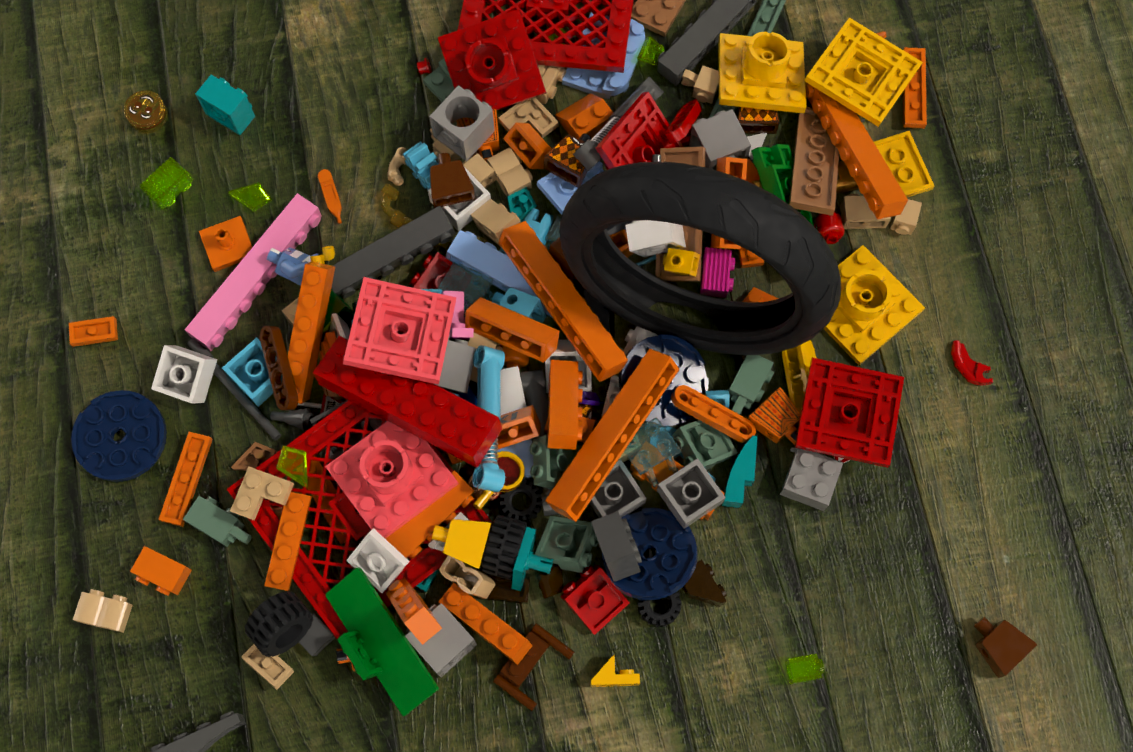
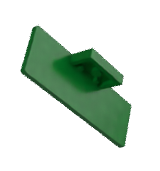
[326,567,439,716]

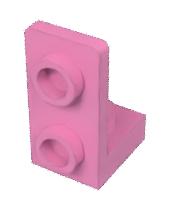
[441,291,474,337]

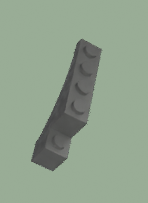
[150,711,246,752]

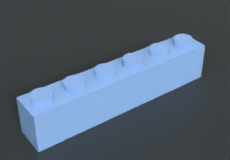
[446,230,553,318]

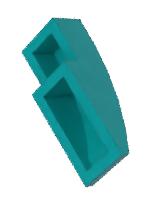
[722,436,757,508]

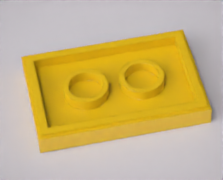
[874,131,935,198]

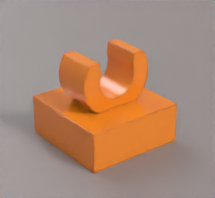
[738,247,764,268]

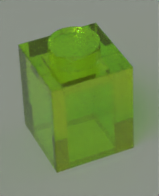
[785,653,825,685]

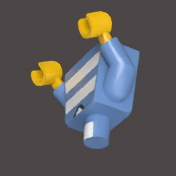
[267,246,335,286]

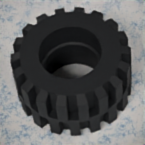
[481,515,527,580]
[245,591,313,657]

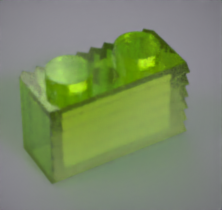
[139,157,194,210]

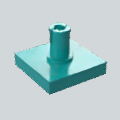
[512,527,554,591]

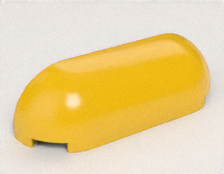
[782,340,816,414]

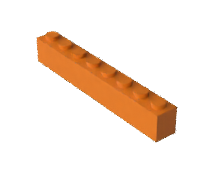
[805,82,908,220]
[498,221,628,382]
[545,349,679,522]

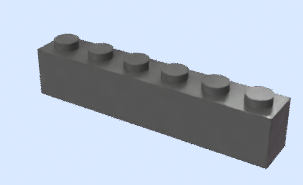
[657,0,757,86]
[331,206,456,298]

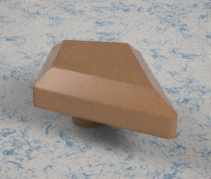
[231,442,277,471]

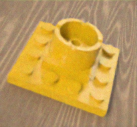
[804,18,923,127]
[718,32,806,113]
[823,245,925,365]

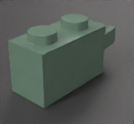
[729,355,774,415]
[183,496,252,547]

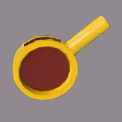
[473,451,525,510]

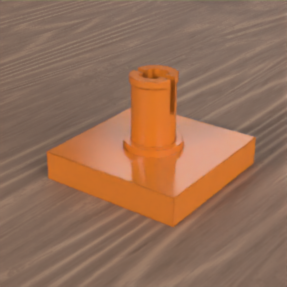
[199,216,253,272]

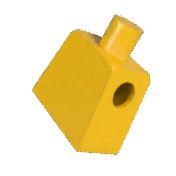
[432,519,492,569]

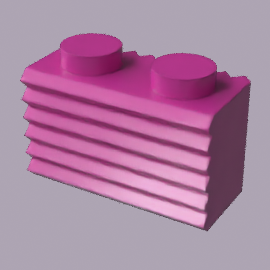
[700,247,735,298]

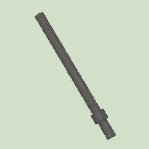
[187,338,281,441]

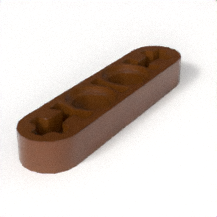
[259,326,298,410]

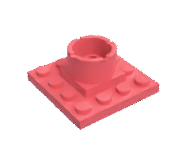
[343,277,457,385]
[325,421,459,539]

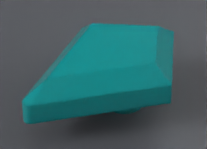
[507,187,537,223]

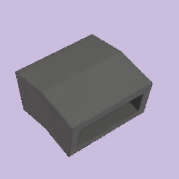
[299,614,335,656]

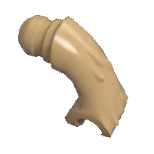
[388,147,407,186]

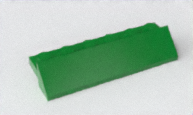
[751,144,814,226]

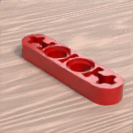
[664,99,702,144]

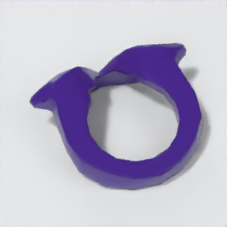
[579,391,604,406]

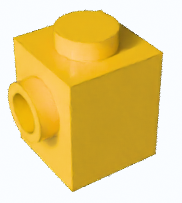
[663,248,700,277]

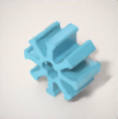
[403,141,438,190]

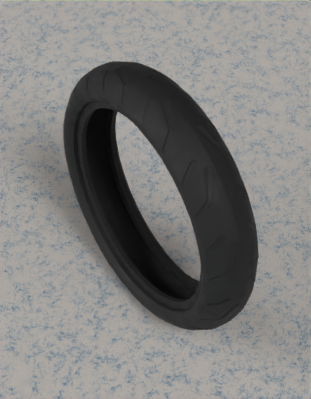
[559,162,841,355]

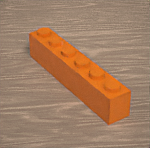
[288,261,335,404]

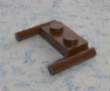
[493,623,575,711]

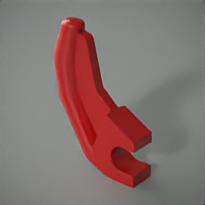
[951,340,993,386]

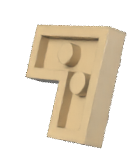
[498,97,559,138]
[230,466,294,521]
[241,644,294,690]

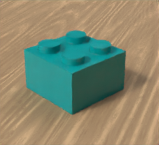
[195,75,255,135]

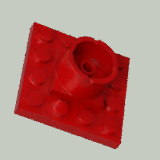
[437,9,547,111]
[595,92,683,170]
[795,357,904,468]

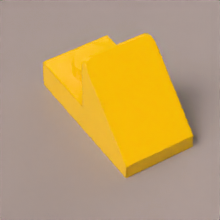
[591,655,640,687]

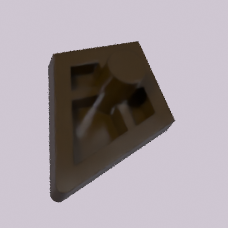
[537,563,563,599]

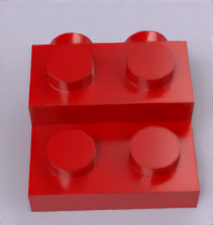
[410,252,474,292]
[560,565,630,635]

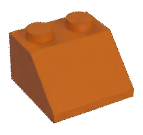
[555,93,614,139]

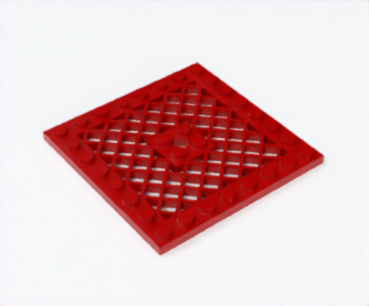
[458,0,634,73]
[227,400,493,639]

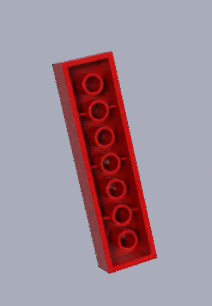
[313,335,502,468]

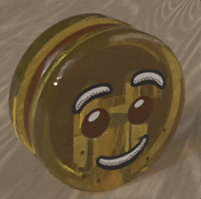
[124,90,168,133]

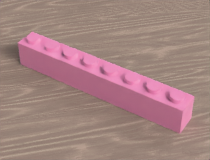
[185,193,322,351]

